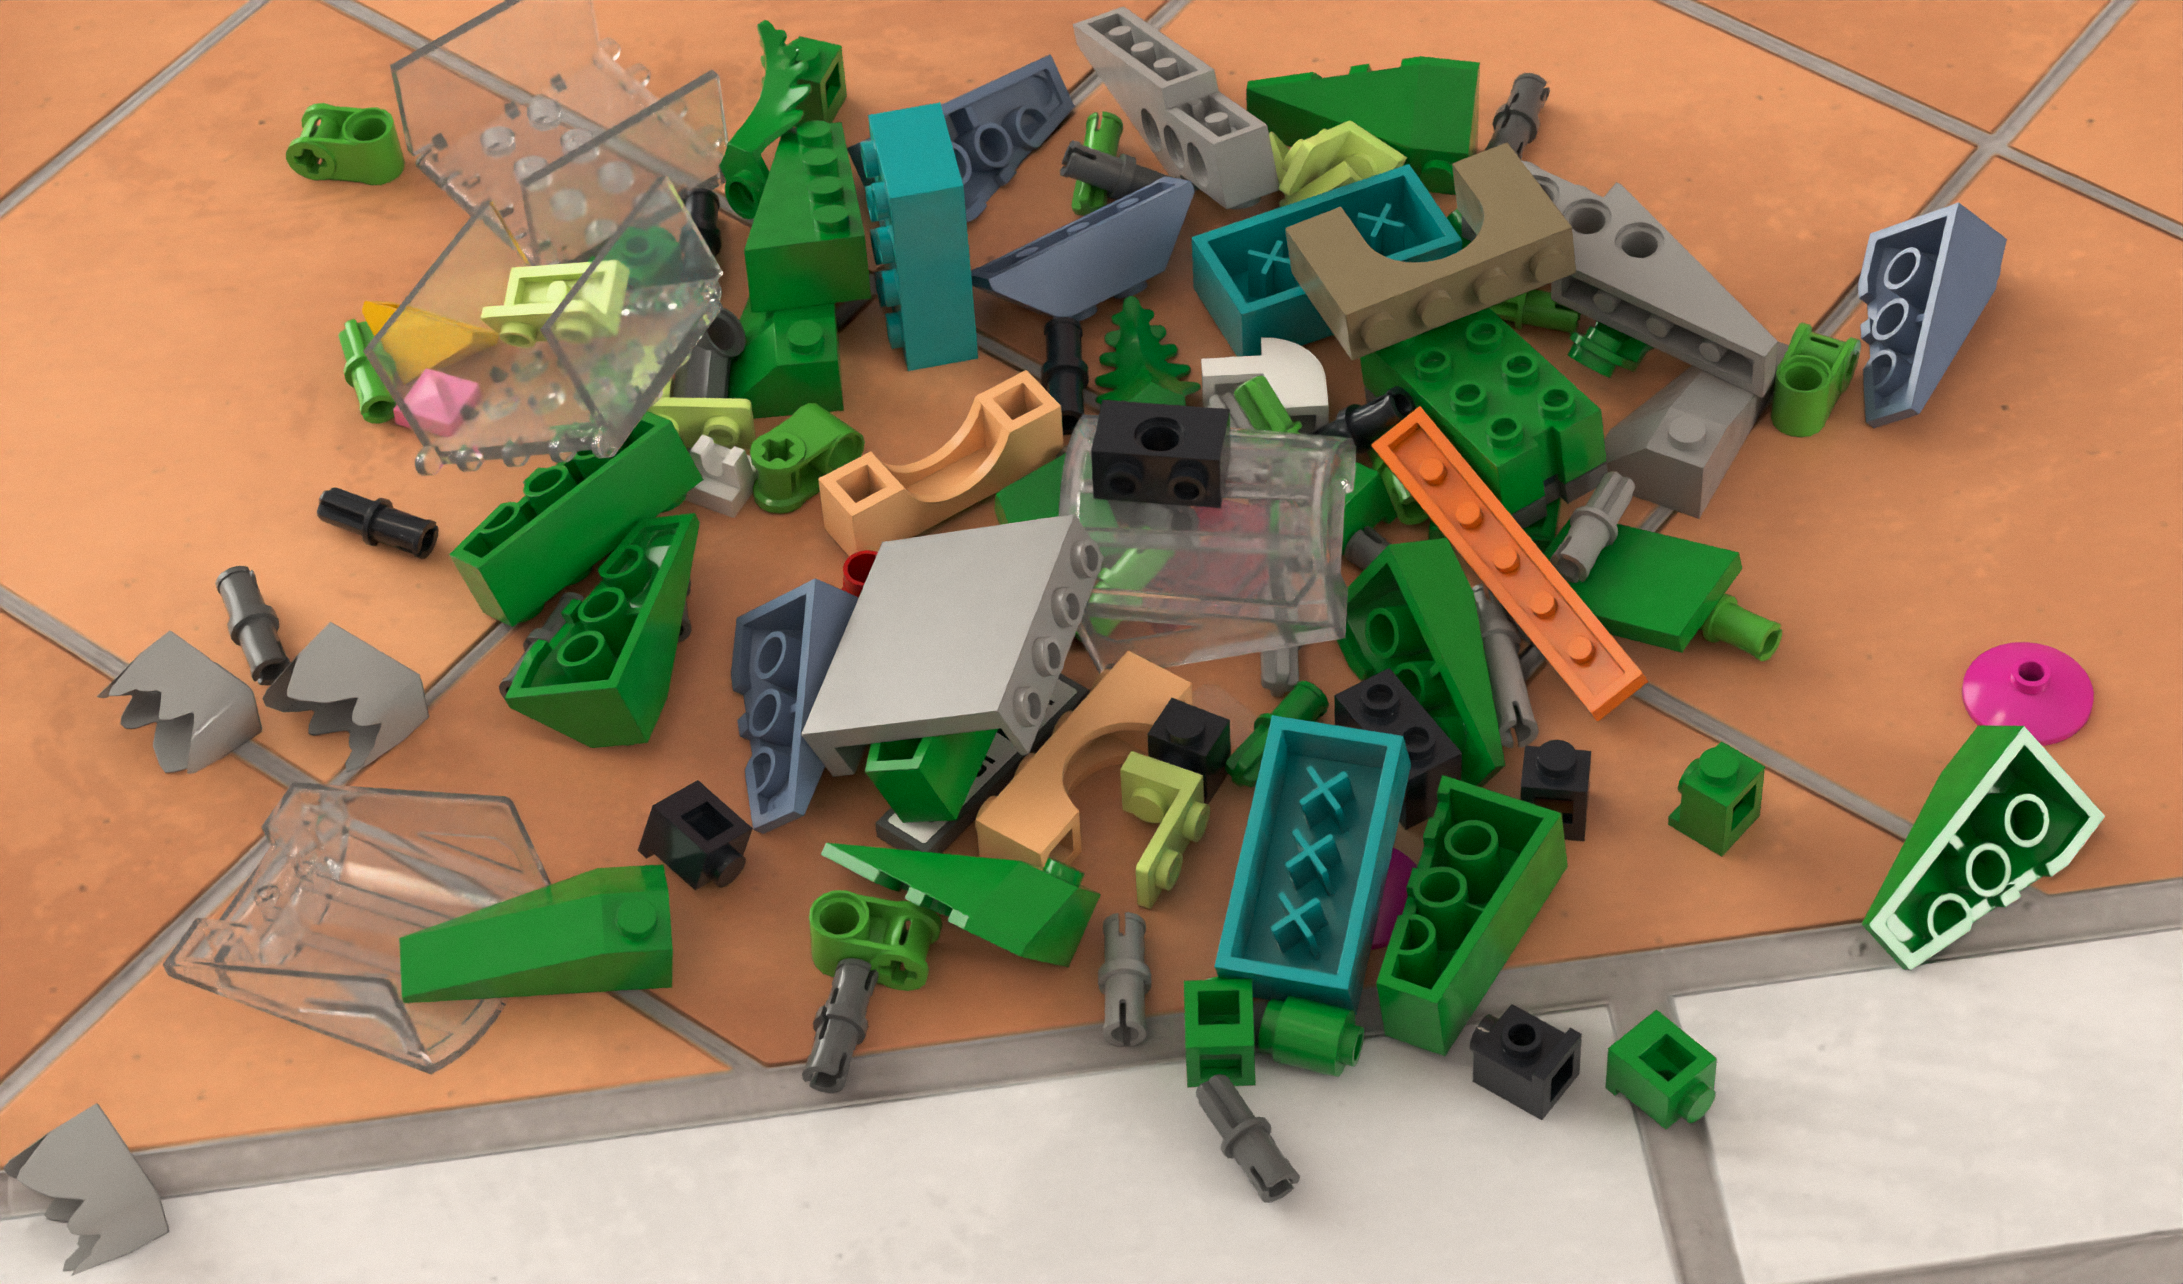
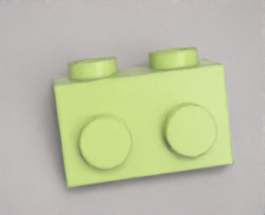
[481,260,625,348]

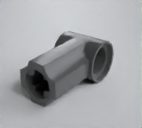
[666,306,746,398]

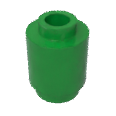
[1258,995,1364,1077]

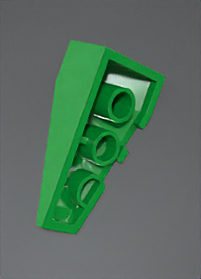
[1246,56,1480,195]
[505,513,700,748]
[1861,725,2106,970]
[399,864,673,1004]

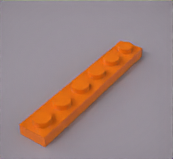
[1371,406,1648,722]

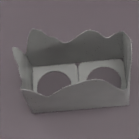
[262,622,429,772]
[97,631,262,774]
[3,1103,170,1276]

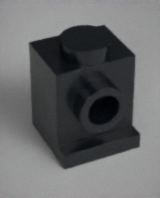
[1147,698,1231,804]
[1520,740,1591,841]
[638,780,753,890]
[1469,1004,1582,1120]

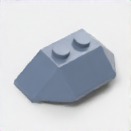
[971,176,1195,321]

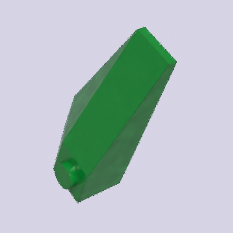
[728,297,844,419]
[1323,538,1506,787]
[821,843,1101,967]

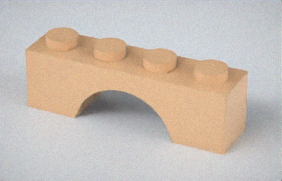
[818,370,1064,557]
[975,651,1193,867]

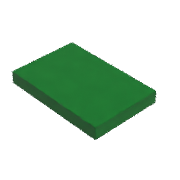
[1543,518,1742,653]

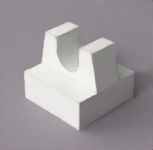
[685,435,758,518]

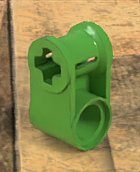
[286,103,405,185]
[1771,322,1861,437]
[750,403,865,514]
[809,890,943,991]

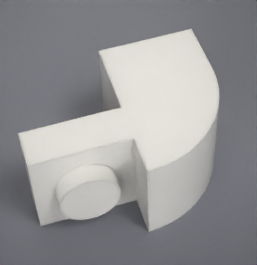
[1201,338,1329,436]

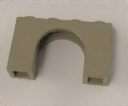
[1285,143,1576,361]

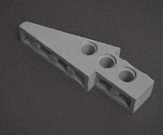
[1073,6,1279,209]
[1462,160,1778,398]

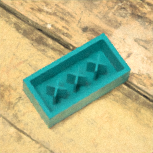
[860,103,979,371]
[1192,164,1462,357]
[1214,715,1411,1015]

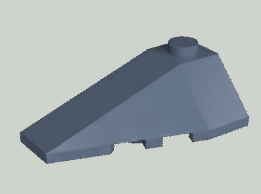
[847,54,1075,223]
[1858,202,2007,428]
[731,578,859,834]

